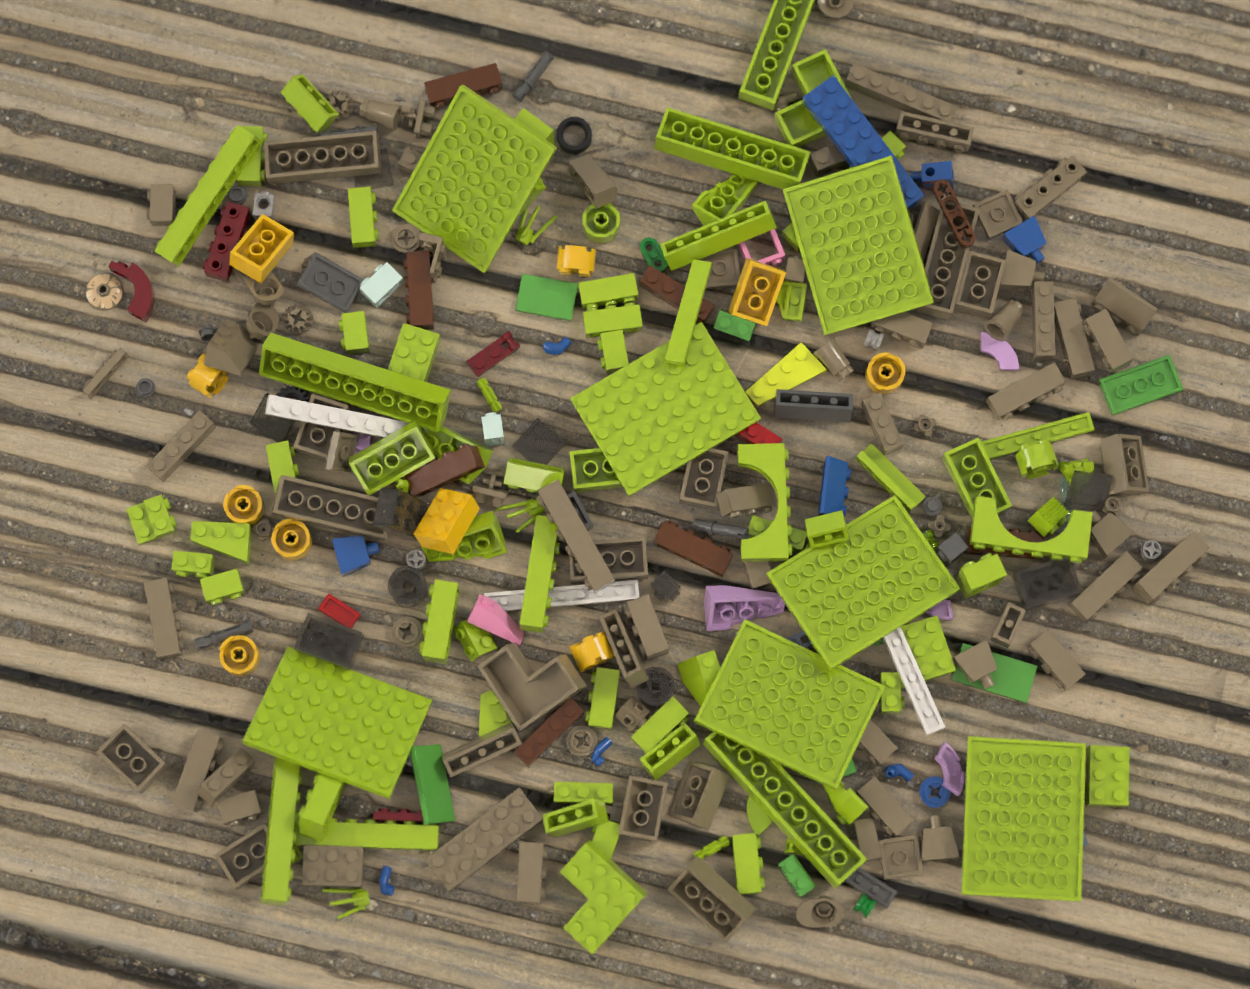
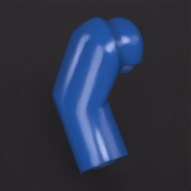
[543,337,572,355]
[591,737,612,766]
[885,763,914,782]
[379,866,395,896]

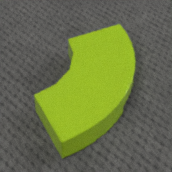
[747,796,772,836]

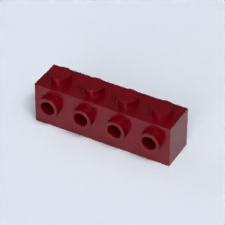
[203,201,251,283]

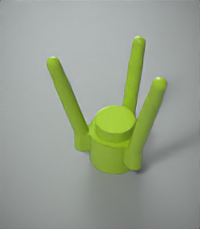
[515,205,557,246]
[495,498,545,533]
[322,888,370,920]

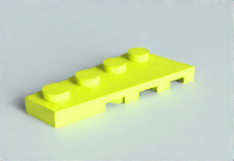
[745,342,827,407]

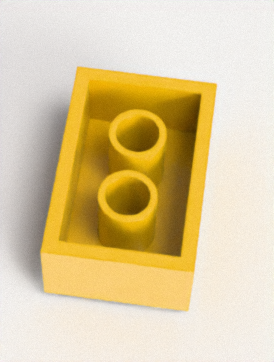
[229,214,294,283]
[728,258,786,326]
[413,488,480,554]

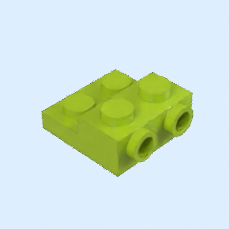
[126,494,177,545]

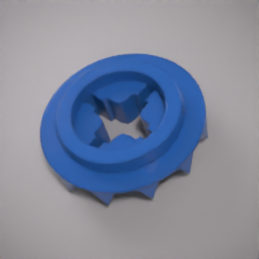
[919,776,951,808]

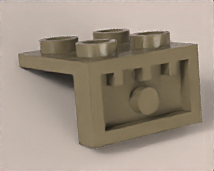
[419,232,447,283]

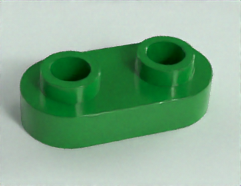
[640,237,668,273]

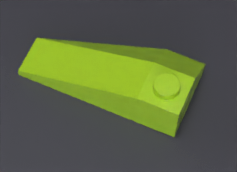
[691,174,759,226]
[419,426,493,484]
[421,510,508,562]
[677,650,720,706]
[821,780,868,826]

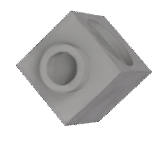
[253,191,276,220]

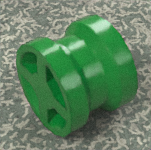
[853,893,877,918]

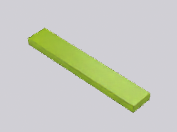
[665,259,712,366]
[981,412,1095,459]

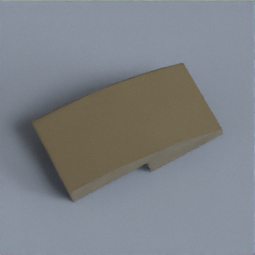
[854,817,881,862]

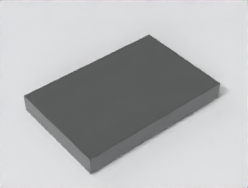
[296,252,364,313]

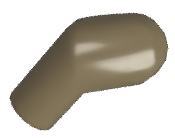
[775,92,798,112]

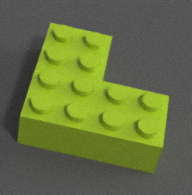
[774,49,852,148]
[560,840,648,955]

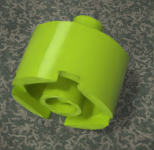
[582,203,620,243]
[1015,439,1059,479]

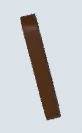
[933,180,975,248]

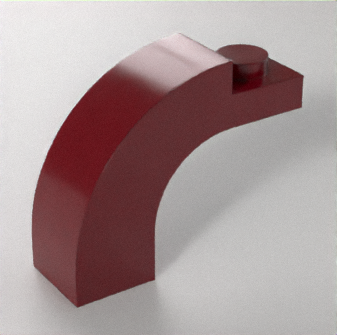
[108,261,155,323]

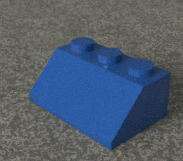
[818,456,851,517]

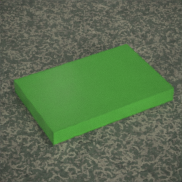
[515,274,578,321]

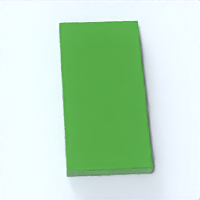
[1098,355,1184,416]
[952,643,1037,703]
[410,744,456,825]

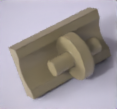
[404,100,436,139]
[472,474,509,508]

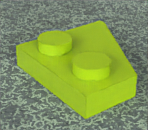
[777,281,808,322]
[479,690,513,737]

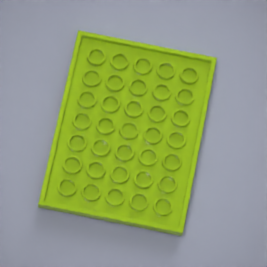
[392,85,557,273]
[783,156,934,335]
[570,322,761,497]
[766,495,960,671]
[694,619,886,790]
[242,646,432,799]
[961,736,1086,902]

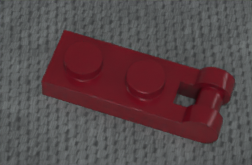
[466,331,521,378]
[373,808,424,823]

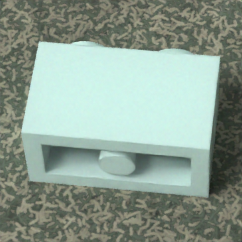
[360,262,404,308]
[481,412,505,447]

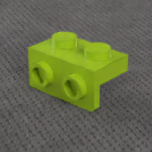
[454,619,497,662]

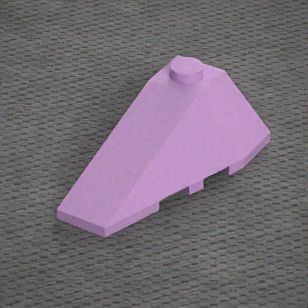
[704,585,785,631]

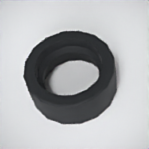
[557,117,592,154]

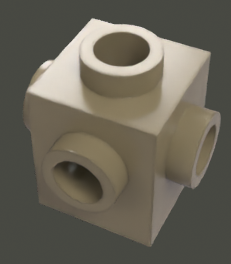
[615,696,650,732]

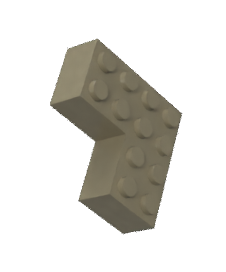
[477,643,587,731]

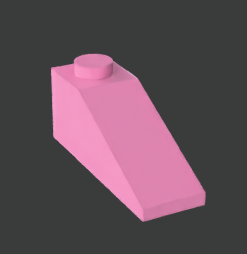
[467,594,524,646]

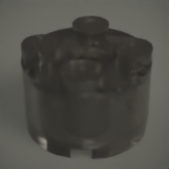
[388,566,428,608]
[636,667,675,708]

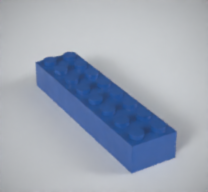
[802,75,924,210]

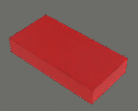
[318,593,361,631]

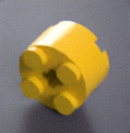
[556,245,596,278]
[865,352,905,395]
[187,353,229,399]
[223,485,265,526]
[271,519,312,561]
[569,631,615,672]
[219,635,261,677]

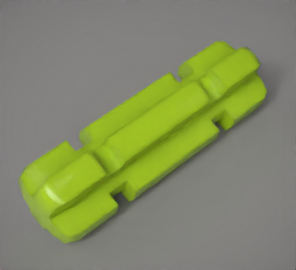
[477,377,502,413]
[694,835,730,860]

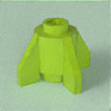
[1059,458,1094,489]

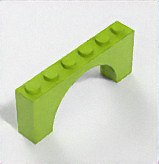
[737,443,792,562]
[969,496,1093,563]

